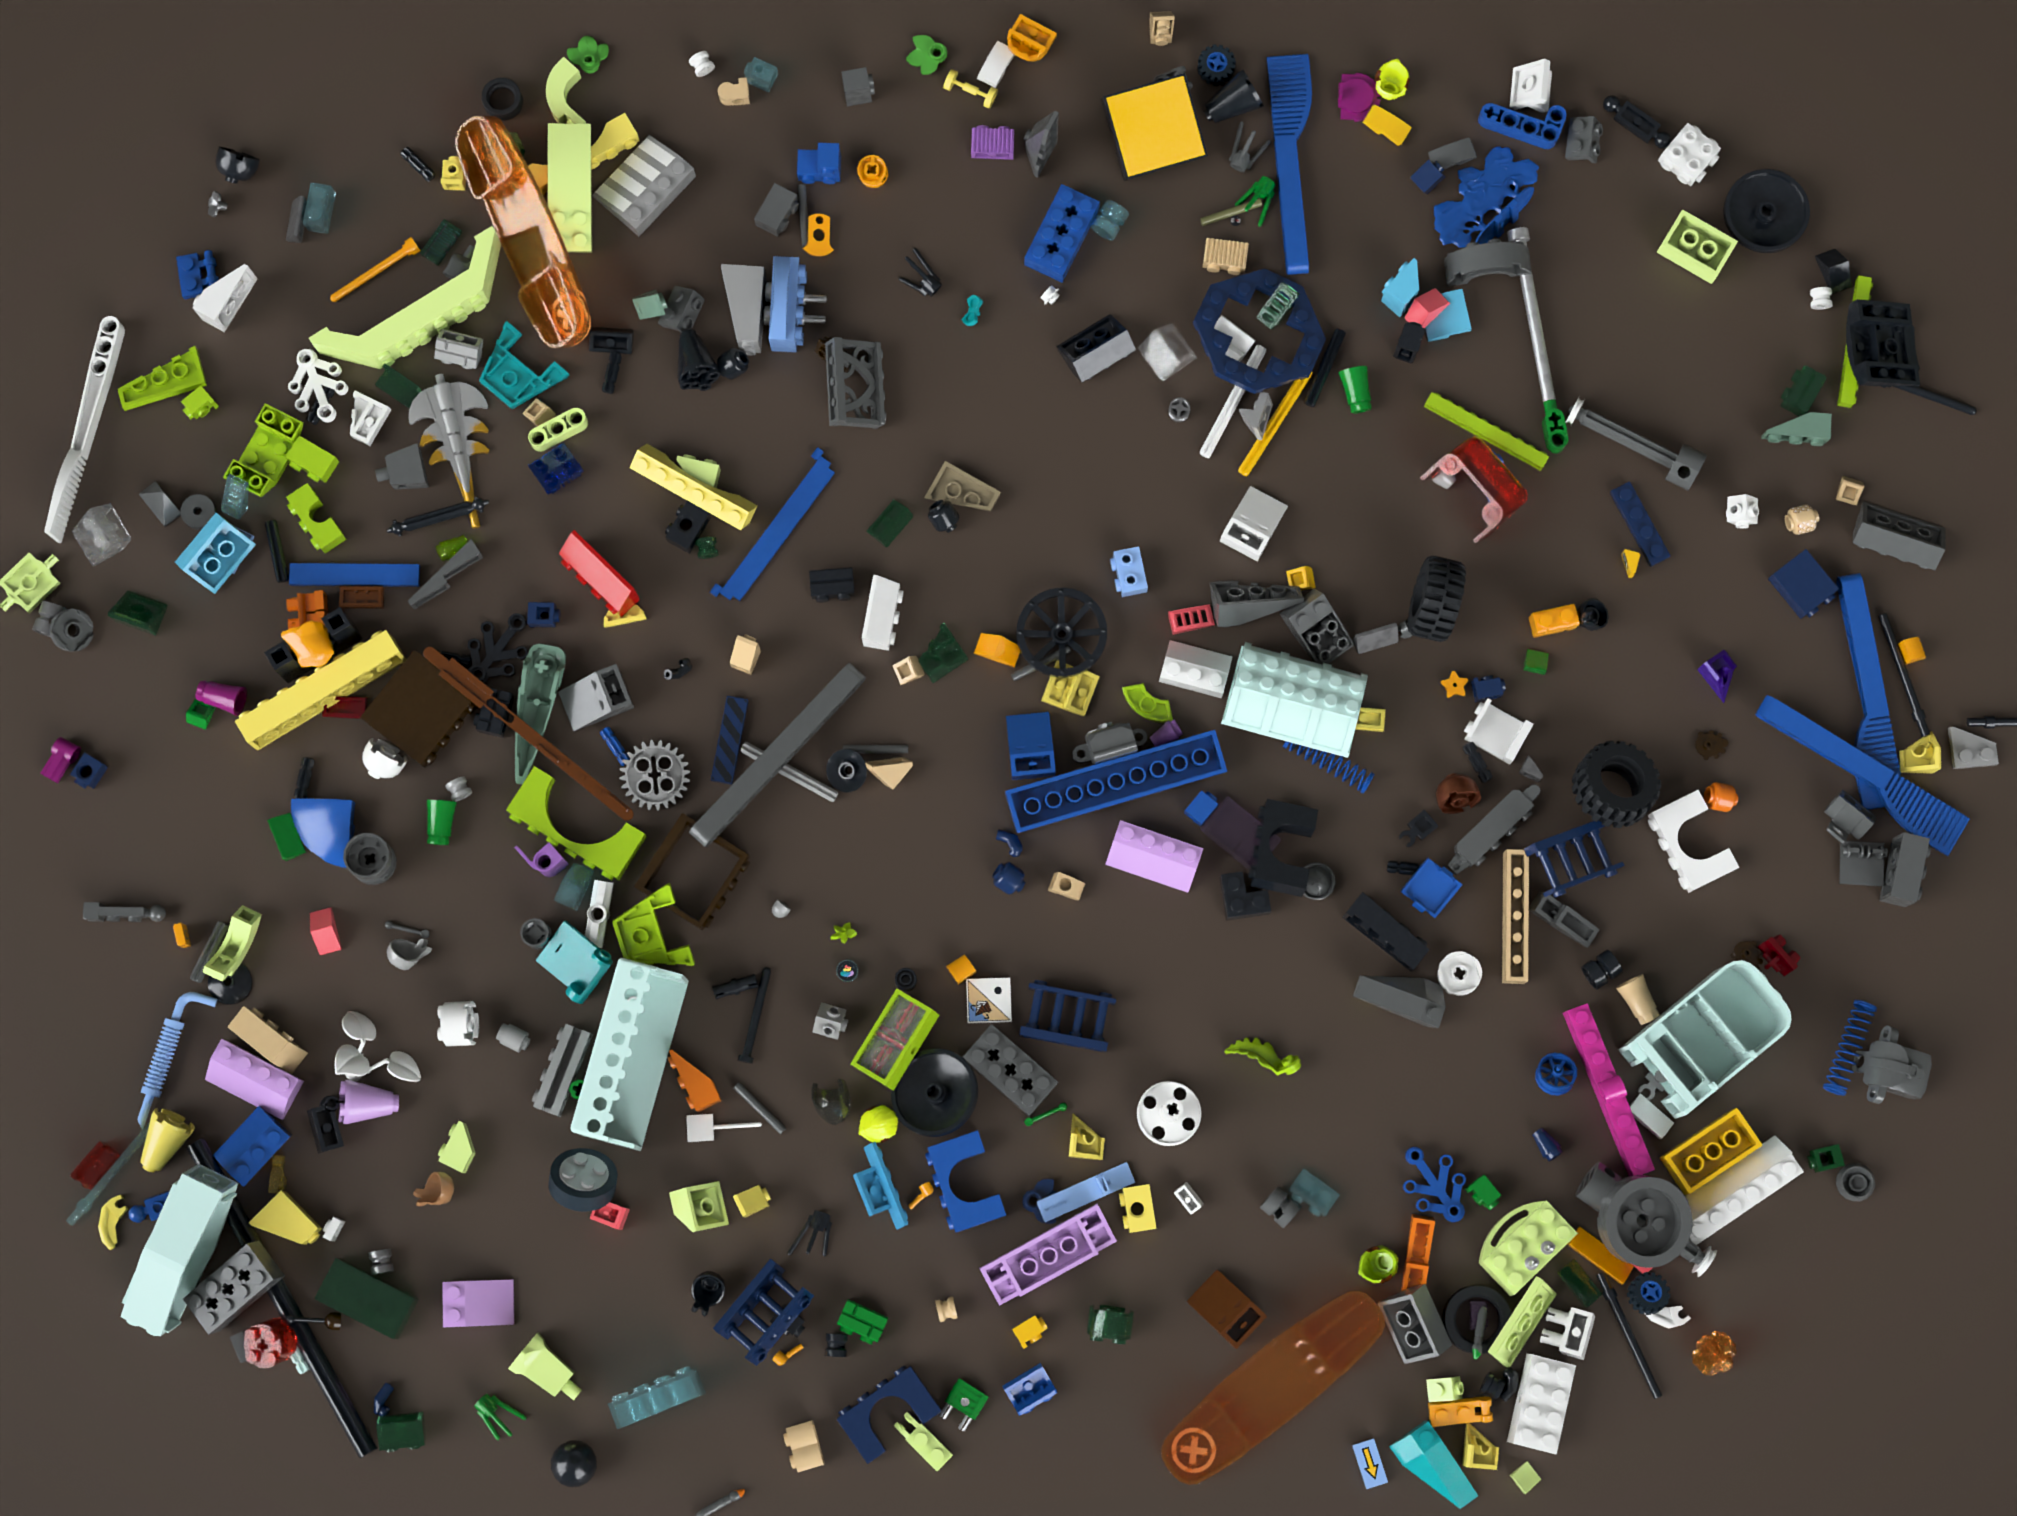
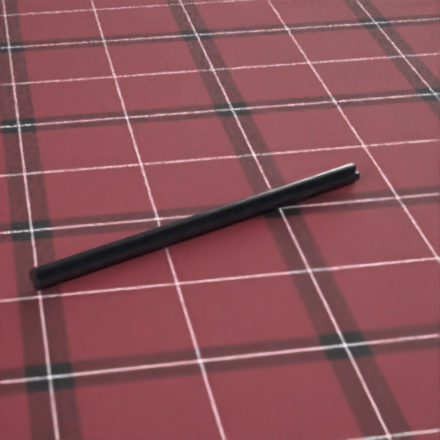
[186,1139,377,1458]

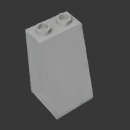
[721,264,767,355]

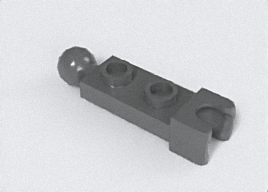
[83,902,166,922]

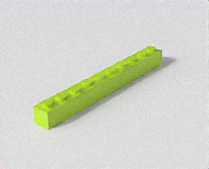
[1837,276,1873,408]
[1424,392,1549,471]

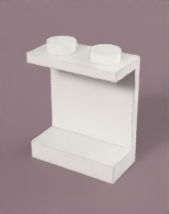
[1464,699,1533,765]

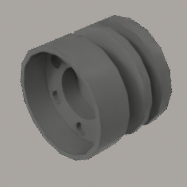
[343,833,397,885]

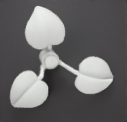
[335,1011,421,1082]

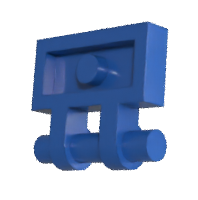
[176,250,219,299]

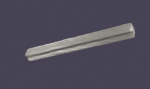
[741,742,838,802]

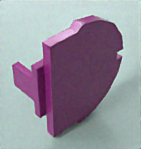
[1338,73,1381,122]

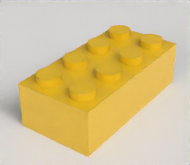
[1659,1108,1763,1195]

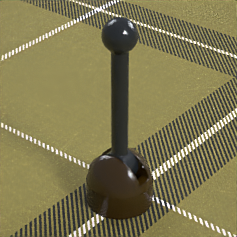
[286,1312,341,1330]

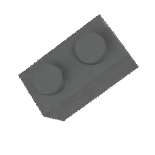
[841,67,875,107]
[754,183,799,237]

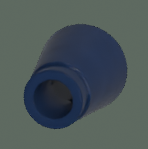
[1532,1128,1563,1162]

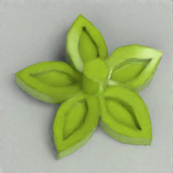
[831,922,857,944]

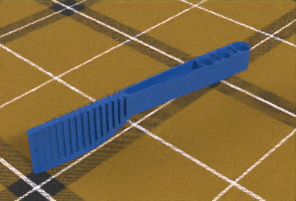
[1266,54,1312,275]
[1836,573,1901,810]
[1755,695,1970,856]

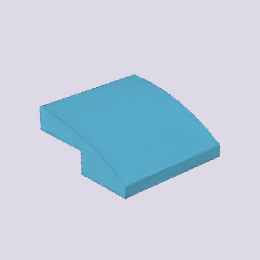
[1425,289,1472,342]

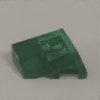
[918,623,969,683]

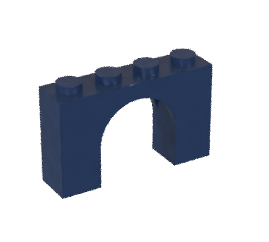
[837,1365,942,1464]

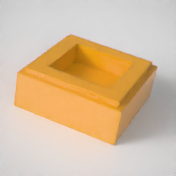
[173,923,191,948]

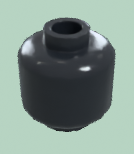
[717,348,749,380]
[928,500,960,533]

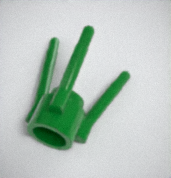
[1235,176,1276,227]
[474,1394,527,1440]

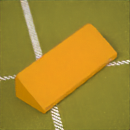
[1567,1226,1634,1284]

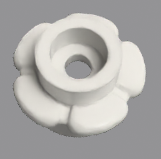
[1041,285,1060,305]

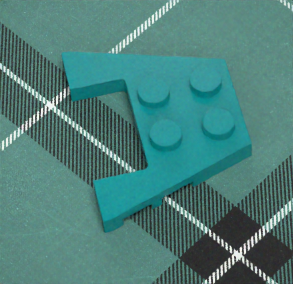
[479,321,569,409]

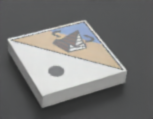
[966,978,1012,1023]

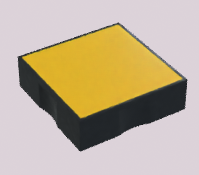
[1101,73,1208,181]

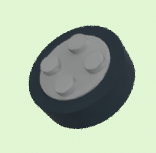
[548,1148,618,1212]

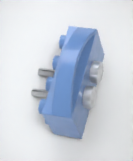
[764,256,827,352]

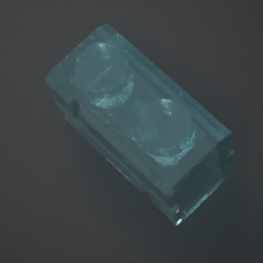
[303,183,336,233]

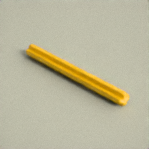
[1238,372,1313,477]

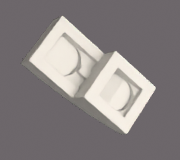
[977,41,1015,88]

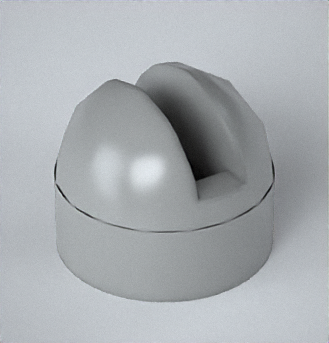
[772,899,791,918]

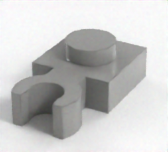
[1637,1070,1667,1100]

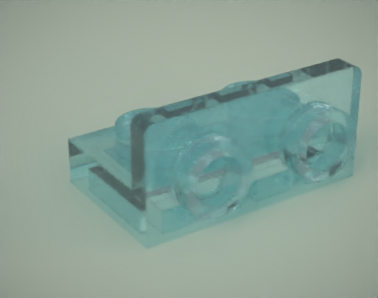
[1288,1169,1340,1217]

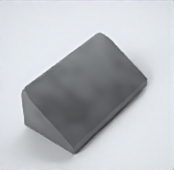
[286,196,308,243]
[1353,623,1399,654]

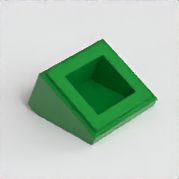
[1523,649,1549,675]
[186,698,216,729]

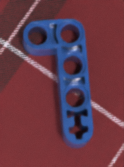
[1478,103,1567,149]

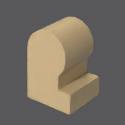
[718,77,750,106]
[1048,872,1085,900]

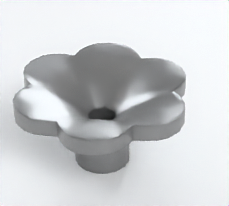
[208,191,227,217]

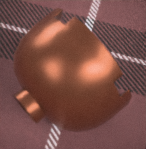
[1436,773,1481,814]

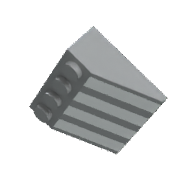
[592,135,696,237]

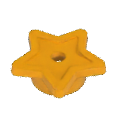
[1440,671,1468,698]

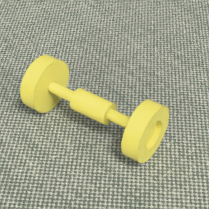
[943,69,998,109]

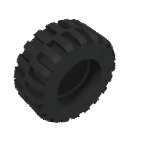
[1407,555,1466,642]
[1572,741,1661,828]

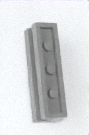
[532,1024,593,1117]

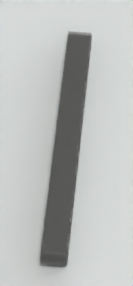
[689,663,866,848]

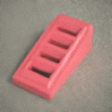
[1168,604,1215,635]

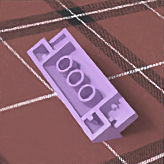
[979,1204,1117,1306]

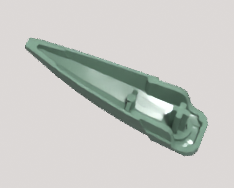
[515,643,566,784]

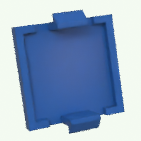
[1400,857,1463,918]

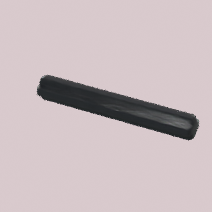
[1304,328,1346,407]

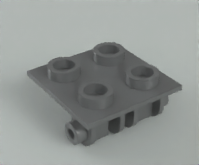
[1839,841,1888,887]

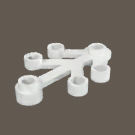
[288,349,348,423]

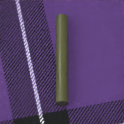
[1200,198,1262,226]

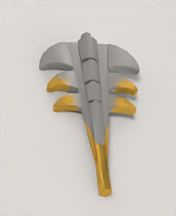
[409,374,489,529]

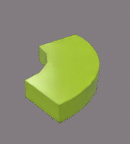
[1122,683,1173,723]

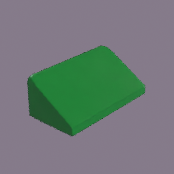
[267,813,306,861]

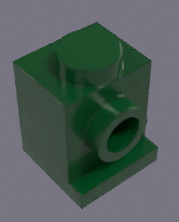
[1807,1144,1845,1173]

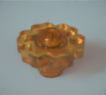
[1692,1331,1737,1376]

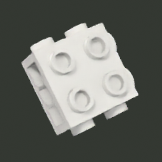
[1658,123,1721,186]

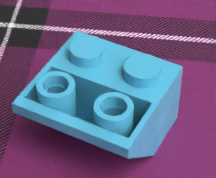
[1381,258,1419,317]

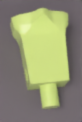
[508,1332,582,1400]

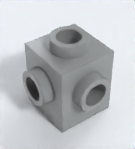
[812,1002,848,1040]

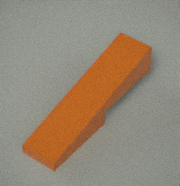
[1401,1214,1435,1291]

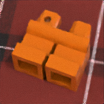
[286,590,328,629]

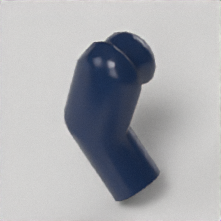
[996,829,1023,857]
[373,1383,394,1418]

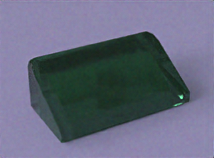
[866,499,913,547]
[1557,1259,1602,1308]

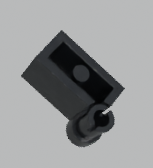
[307,1096,344,1154]

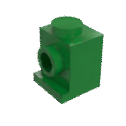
[1464,1175,1501,1210]

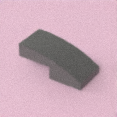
[1428,138,1477,169]

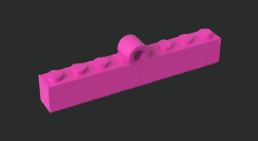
[1563,1003,1655,1176]

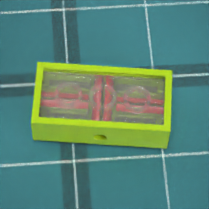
[851,989,940,1091]

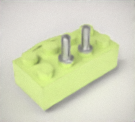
[1479,1200,1578,1296]

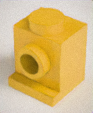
[1012,1315,1048,1348]

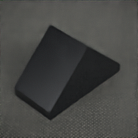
[1815,249,1852,295]

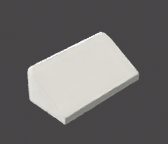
[1629,1093,1674,1140]

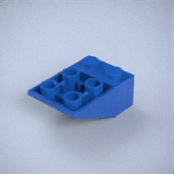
[1006,712,1056,780]

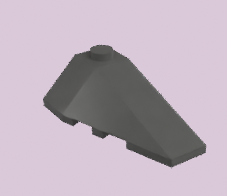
[1024,111,1059,178]
[1210,581,1304,628]
[1353,975,1446,1028]

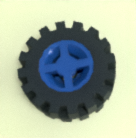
[1197,44,1236,86]
[1627,1272,1671,1315]

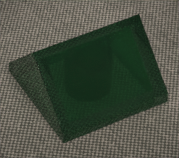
[108,591,167,636]

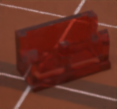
[69,1141,122,1190]

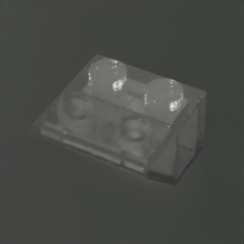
[72,503,132,567]

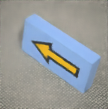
[1352,1438,1388,1489]

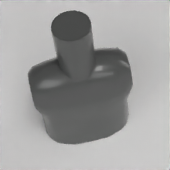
[443,245,475,279]

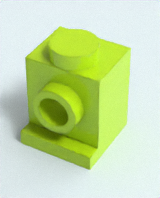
[181,385,219,420]

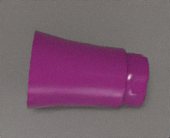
[195,680,247,716]

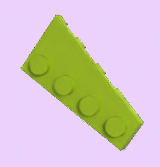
[118,346,207,411]

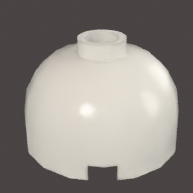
[362,738,408,779]

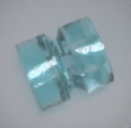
[1091,200,1129,241]

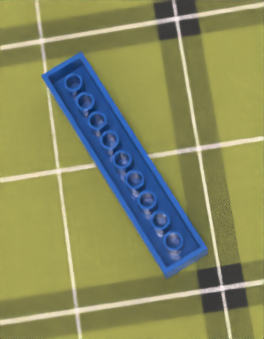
[1005,730,1227,834]

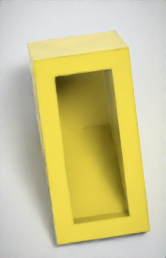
[733,1185,771,1218]

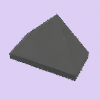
[139,481,181,527]

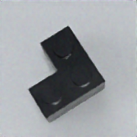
[1219,871,1271,921]

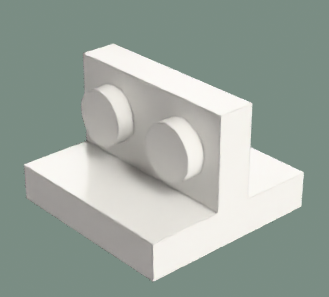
[1509,59,1552,113]

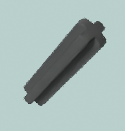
[190,921,229,983]

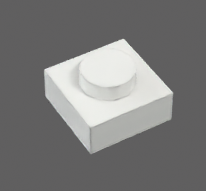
[323,1217,346,1242]

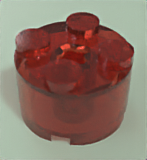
[244,1318,297,1368]

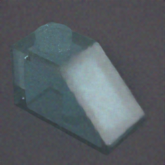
[554,863,594,911]

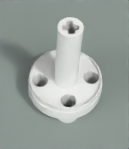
[1137,1081,1201,1146]

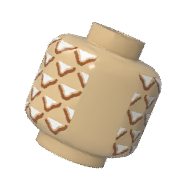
[1785,504,1819,535]

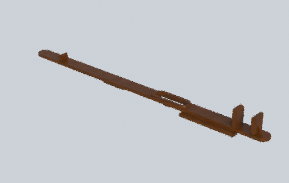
[423,647,634,821]

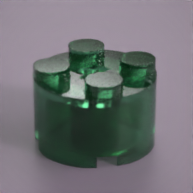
[1086,1305,1134,1344]

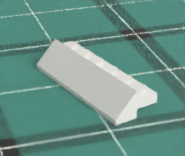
[1685,1135,1804,1245]

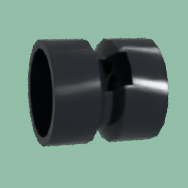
[1581,949,1623,990]

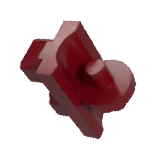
[1758,934,1800,977]

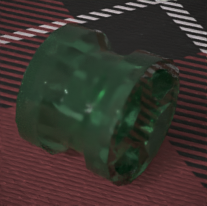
[695,537,719,559]

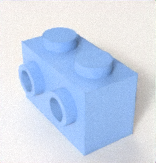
[1110,546,1148,597]

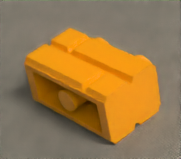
[1529,604,1579,638]

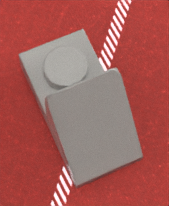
[1239,392,1273,440]

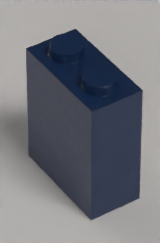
[1768,549,1839,619]

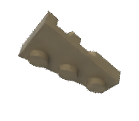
[924,461,1001,511]

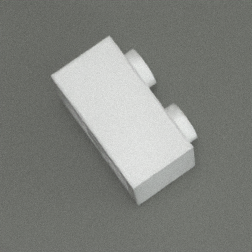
[1174,1182,1204,1214]

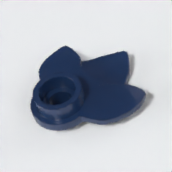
[1022,1179,1057,1224]

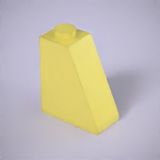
[249,1190,322,1245]

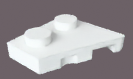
[350,391,391,446]

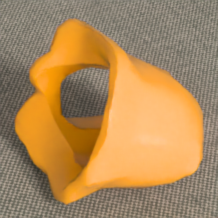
[281,620,334,667]

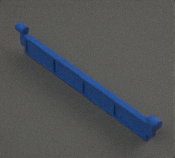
[710,447,835,601]

